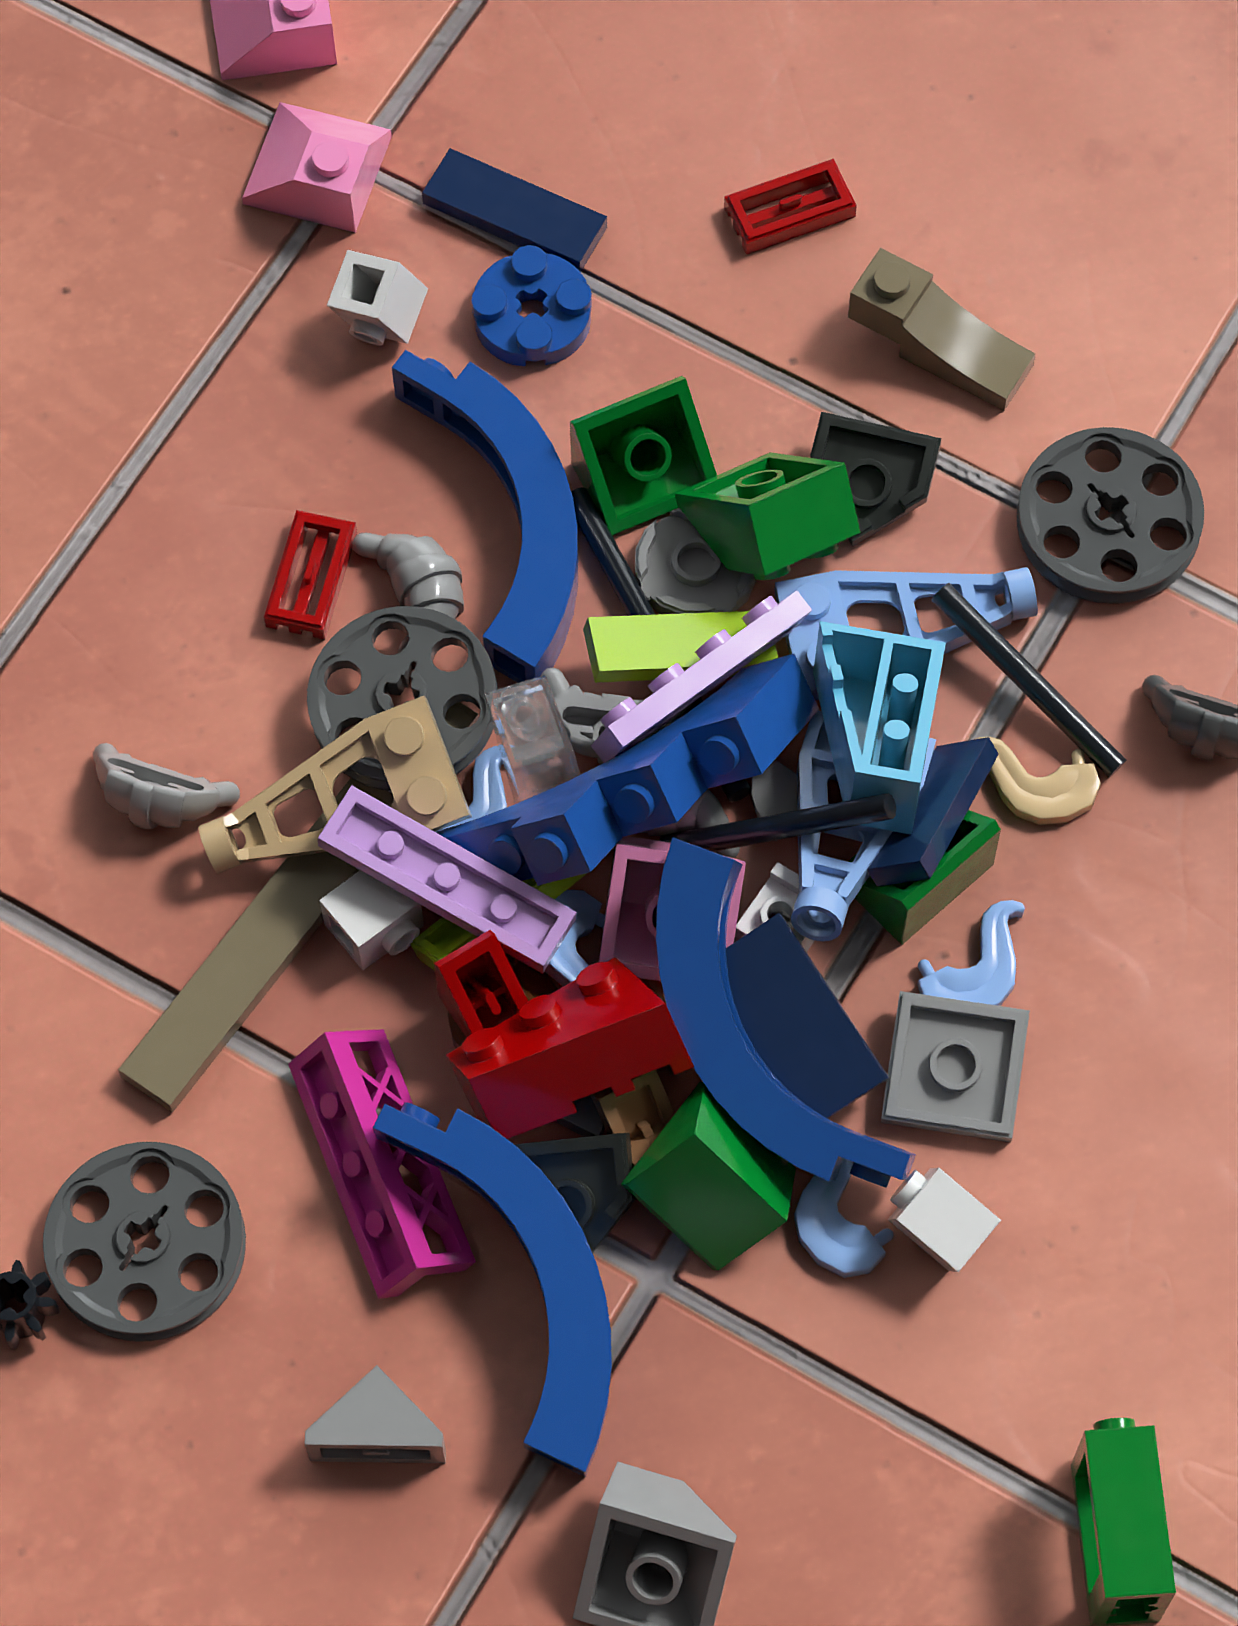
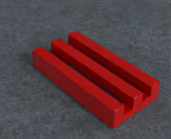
[724,158,857,255]
[263,510,357,640]

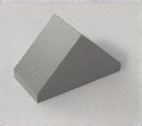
[305,1365,446,1463]

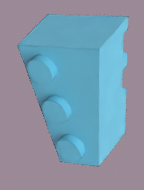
[813,621,946,834]

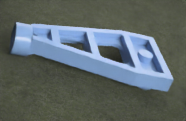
[775,567,1038,700]
[791,710,936,941]

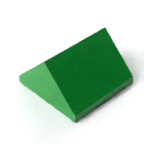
[570,376,717,535]
[848,810,1001,945]
[621,1082,796,1271]

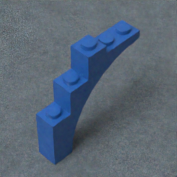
[436,654,819,885]

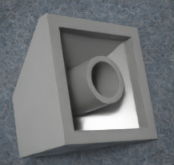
[573,1462,737,1626]

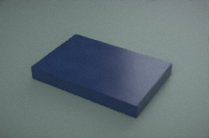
[726,913,889,1119]

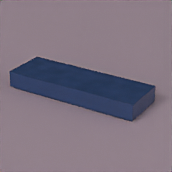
[422,148,607,272]
[867,737,999,886]

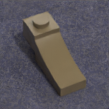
[848,248,1036,411]

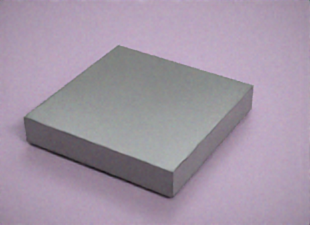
[881,991,1030,1142]

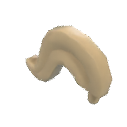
[973,737,1101,825]

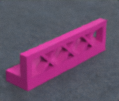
[288,1029,476,1299]

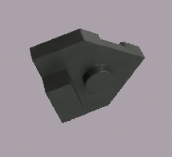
[810,412,941,546]
[514,1132,636,1253]

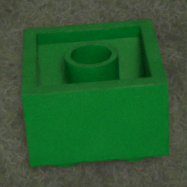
[675,452,861,580]

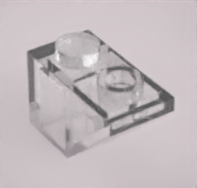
[484,675,580,804]

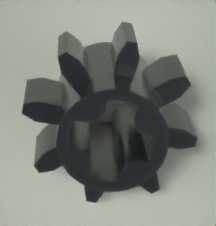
[0,1260,60,1350]

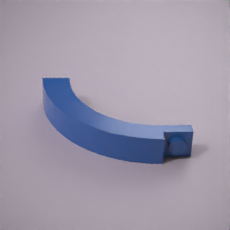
[392,350,578,694]
[656,837,916,1188]
[373,1102,612,1477]

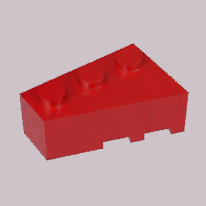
[446,957,694,1139]

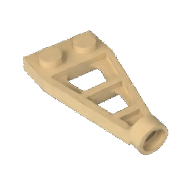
[199,696,472,873]

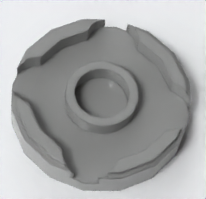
[635,508,756,614]

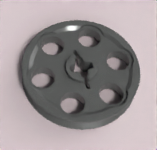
[1016,427,1204,604]
[307,606,499,791]
[43,1142,246,1342]

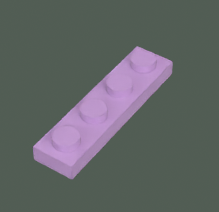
[591,591,812,763]
[318,785,577,974]

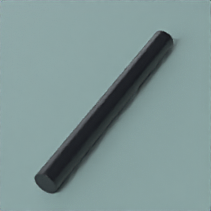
[931,583,1127,778]
[659,793,896,852]

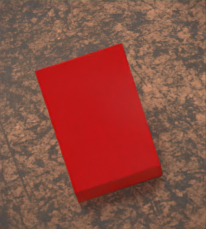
[434,930,528,1038]

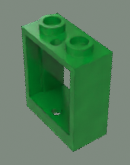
[1071,1418,1176,1626]

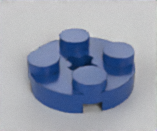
[471,245,592,366]

